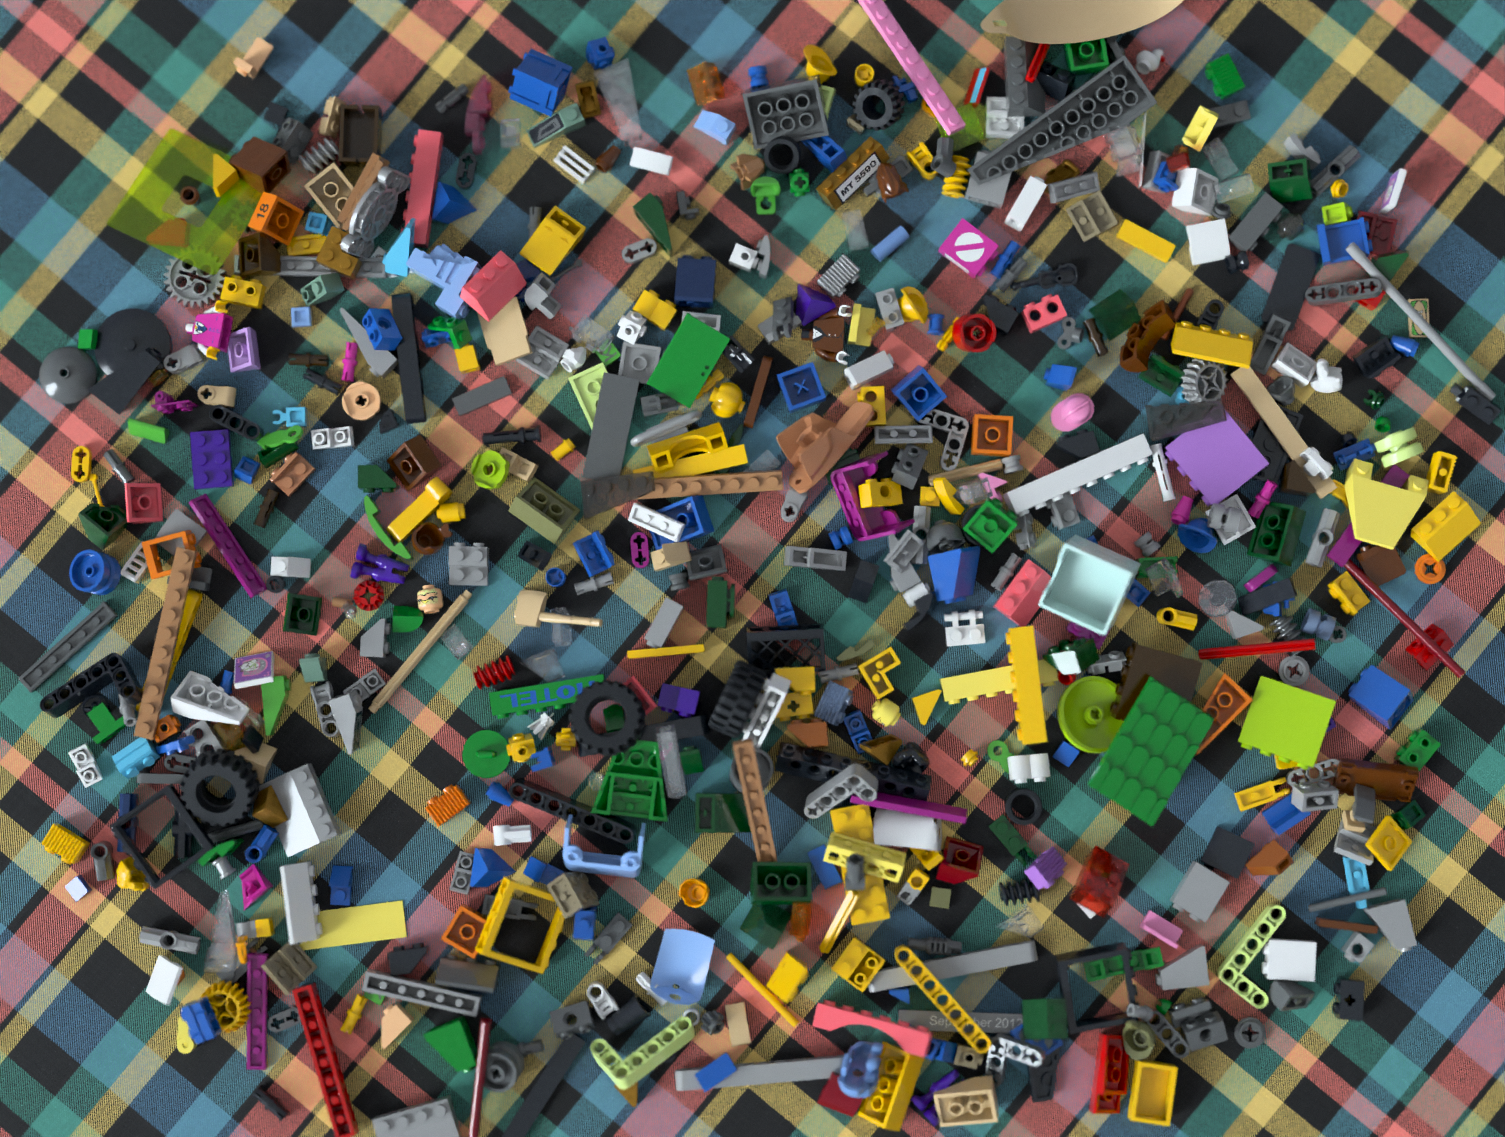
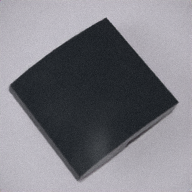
[1200,826,1255,879]

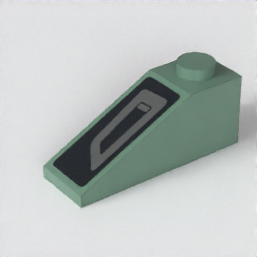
[526,103,586,148]

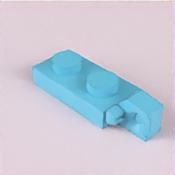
[1342,856,1370,909]

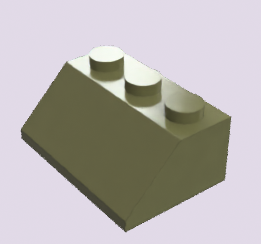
[508,477,581,544]

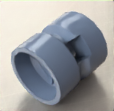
[1301,608,1336,641]

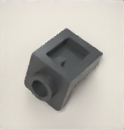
[677,191,699,220]

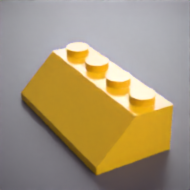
[1171,321,1253,369]
[857,1041,925,1131]

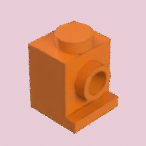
[155,715,181,743]

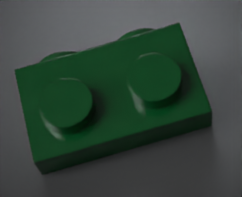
[1138,354,1185,397]

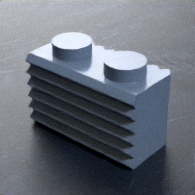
[813,680,854,726]

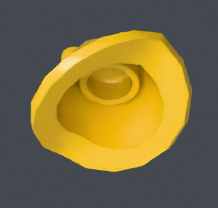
[897,286,929,324]

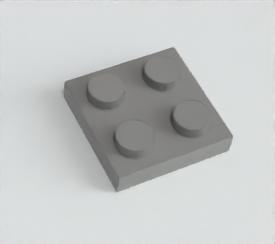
[618,342,661,384]

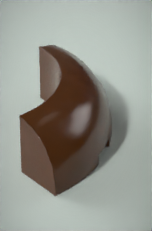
[1120,299,1176,373]

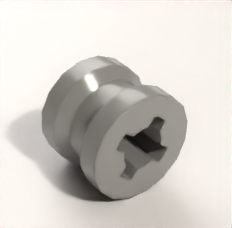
[1001,455,1023,474]

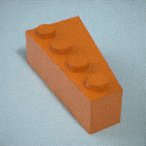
[1195,673,1253,756]

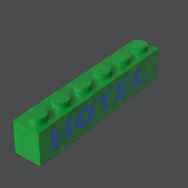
[489,674,605,719]

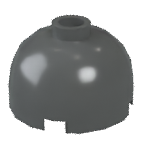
[926,520,965,555]

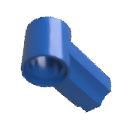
[245,824,279,863]

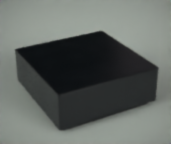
[263,102,289,127]
[242,726,264,754]

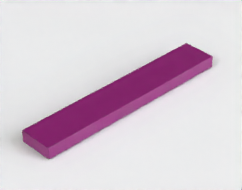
[1326,464,1410,567]
[189,493,267,598]
[850,792,967,823]
[246,953,268,1070]

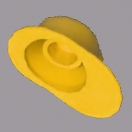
[803,45,837,84]

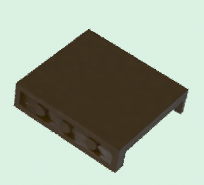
[1110,642,1203,721]

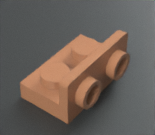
[270,452,315,497]

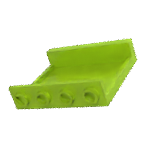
[1238,676,1336,770]

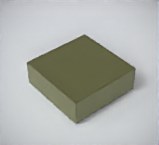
[929,886,951,909]

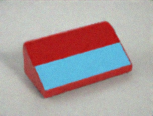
[964,67,990,108]

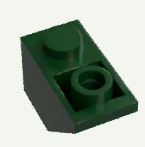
[358,465,399,493]
[680,745,704,775]

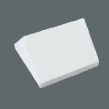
[1270,342,1317,388]

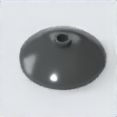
[39,347,97,404]

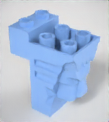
[406,244,482,319]

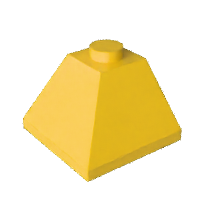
[775,667,815,696]

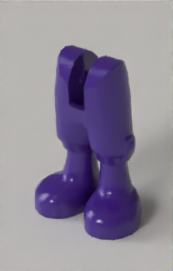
[350,543,409,584]
[911,1069,965,1126]

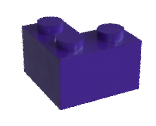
[657,683,700,717]

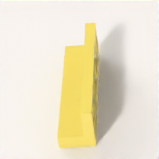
[823,832,906,883]

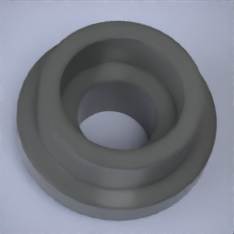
[1212,203,1232,219]

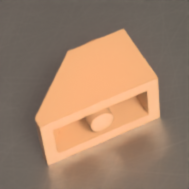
[381,1003,414,1049]

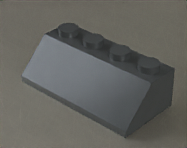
[1003,36,1045,117]

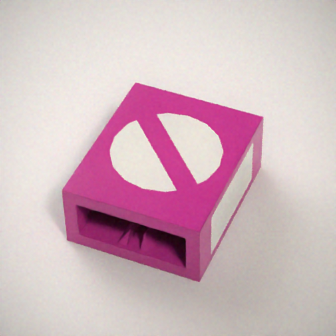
[938,218,999,279]

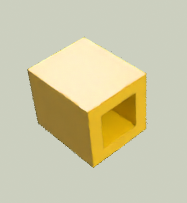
[455,343,481,374]

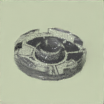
[1198,580,1237,617]

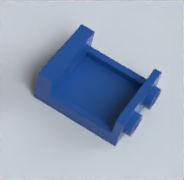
[1317,217,1373,266]

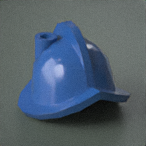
[1178,518,1218,553]

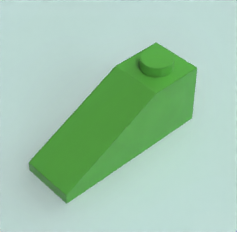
[261,675,291,736]

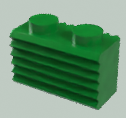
[1204,53,1245,100]

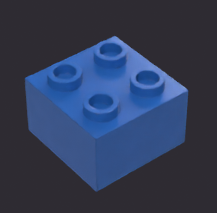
[777,362,826,413]

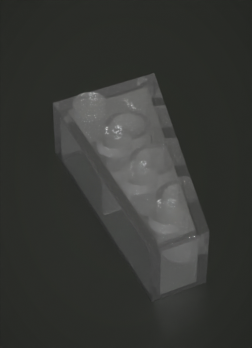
[594,58,643,147]

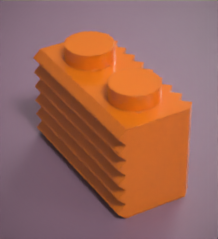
[425,784,471,827]

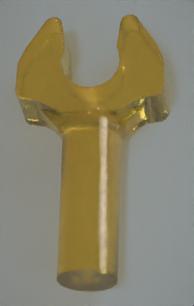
[866,317,885,337]

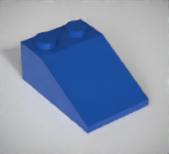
[649,495,714,550]

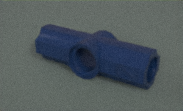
[117,793,139,852]

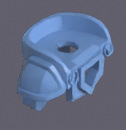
[838,1041,883,1098]

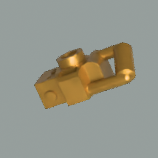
[1044,159,1080,194]

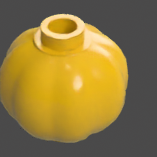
[709,382,745,418]

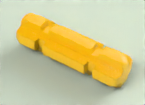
[936,317,959,352]
[696,369,724,400]

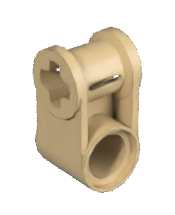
[197,385,237,408]

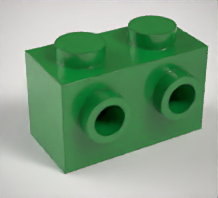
[1394,729,1441,771]

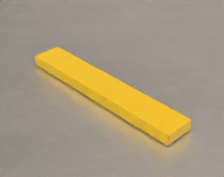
[633,444,749,479]

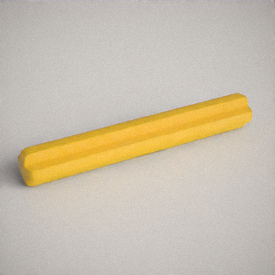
[819,890,860,954]

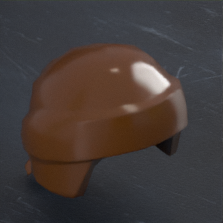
[411,522,453,555]

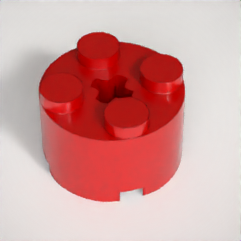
[952,314,996,352]

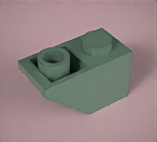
[300,273,345,307]
[299,654,328,682]

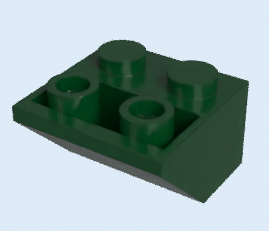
[1268,158,1313,203]
[1042,636,1100,675]

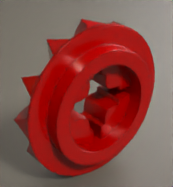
[353,580,384,611]

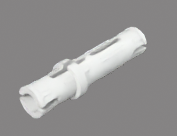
[1150,443,1176,501]

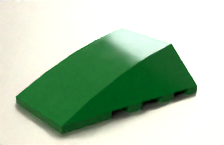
[591,740,668,822]

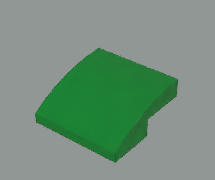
[198,838,244,866]

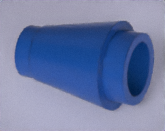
[1390,335,1419,357]
[485,781,514,807]

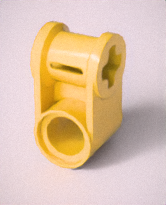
[906,142,938,180]

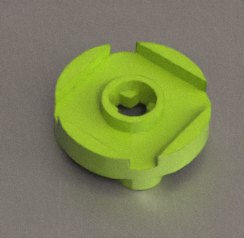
[471,450,510,489]

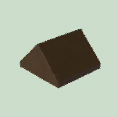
[1278,460,1316,497]

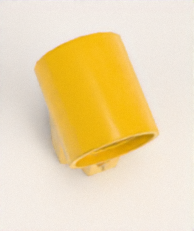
[1156,607,1197,631]

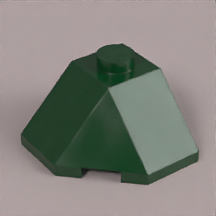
[78,503,129,550]

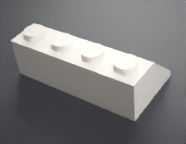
[280,861,323,945]

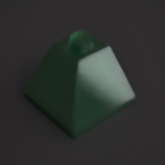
[739,905,792,950]

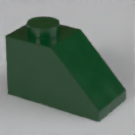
[1367,249,1409,281]

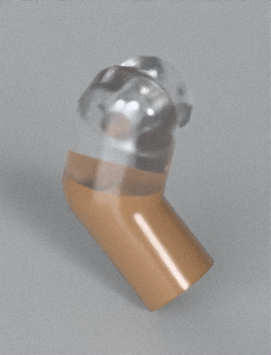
[332,597,357,619]

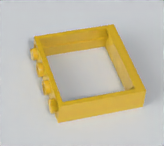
[475,876,565,974]

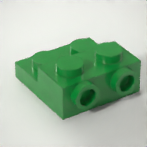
[963,497,1018,553]

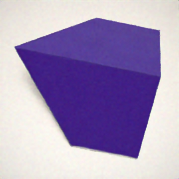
[796,283,836,326]

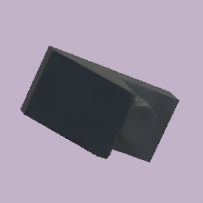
[517,540,552,571]

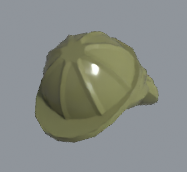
[1122,1020,1156,1060]

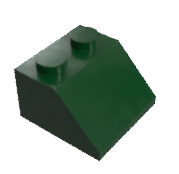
[1022,998,1068,1040]

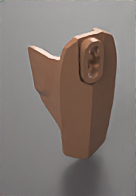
[776,402,874,494]

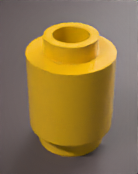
[437,502,465,523]

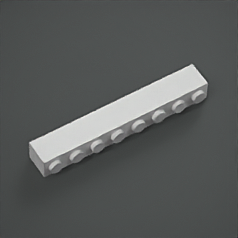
[1003,433,1153,517]

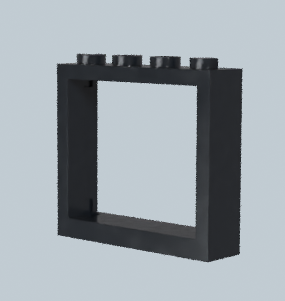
[110,784,216,889]
[1055,942,1139,1034]

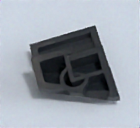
[902,591,940,632]

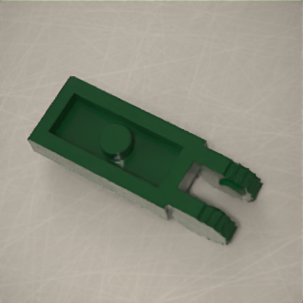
[988,814,1037,867]

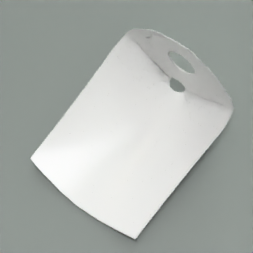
[873,807,942,852]

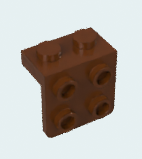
[1355,542,1406,586]

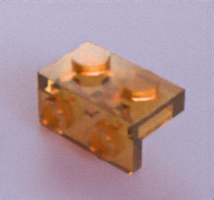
[686,62,725,106]

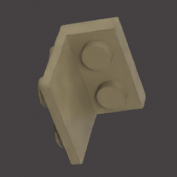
[546,871,600,919]

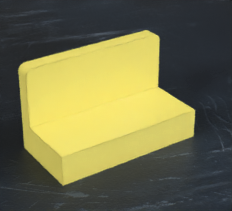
[848,303,876,347]

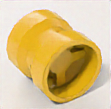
[854,64,874,87]

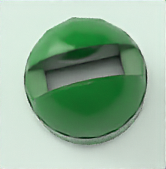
[1375,416,1391,433]
[1155,998,1172,1015]

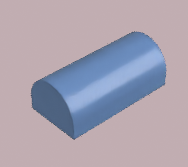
[870,226,910,262]

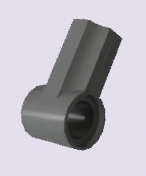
[931,137,956,178]
[91,841,115,881]
[845,854,865,890]

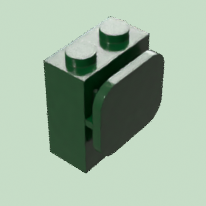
[706,577,735,629]

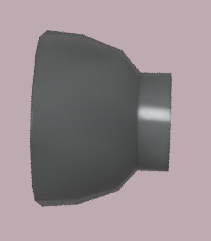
[1267,376,1295,406]

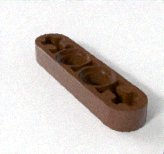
[743,355,773,429]

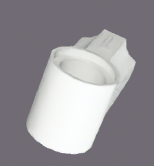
[493,825,532,845]

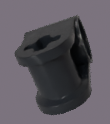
[1194,299,1224,330]

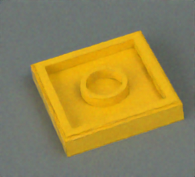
[1365,816,1413,871]

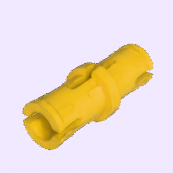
[340,994,368,1034]

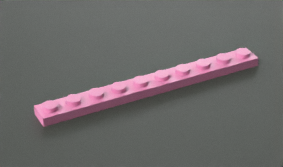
[858,0,966,136]

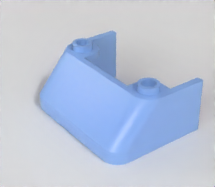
[563,815,646,878]

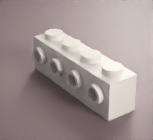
[742,673,791,749]

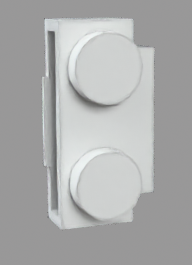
[1300,447,1333,480]

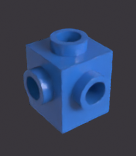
[585,37,615,70]

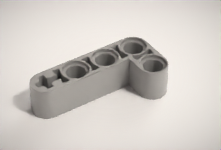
[804,764,879,819]

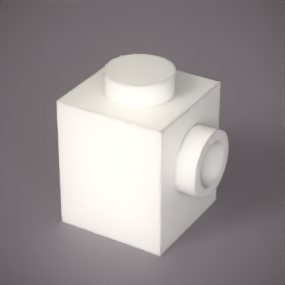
[729,243,760,272]

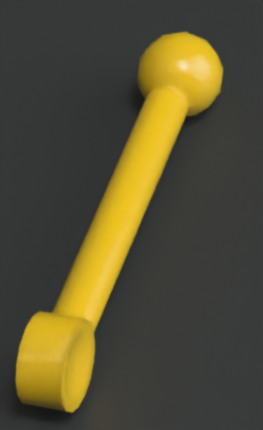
[89,474,105,507]

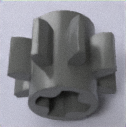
[701,1010,724,1035]

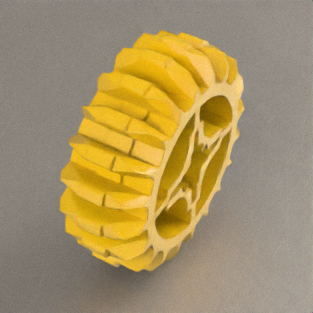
[201,980,251,1034]

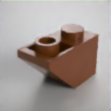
[1245,840,1294,876]

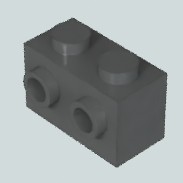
[891,443,929,490]

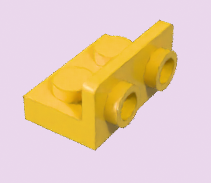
[1327,571,1371,616]

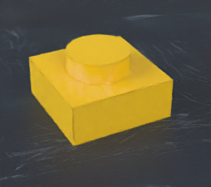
[920,486,940,507]

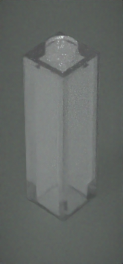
[656,724,687,799]

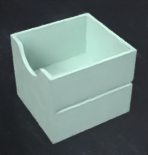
[1038,534,1141,636]

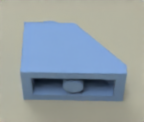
[694,110,736,145]

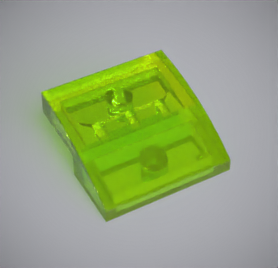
[934,103,985,151]

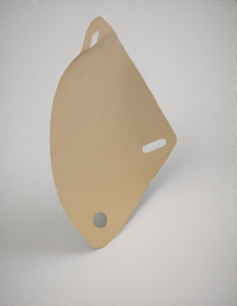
[981,0,1184,44]

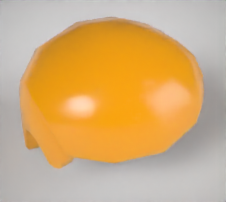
[679,878,710,908]

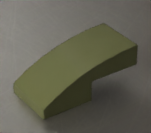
[836,639,875,661]

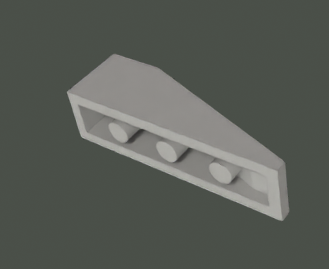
[340,308,399,378]

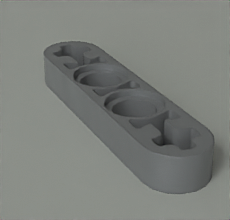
[1305,278,1382,306]

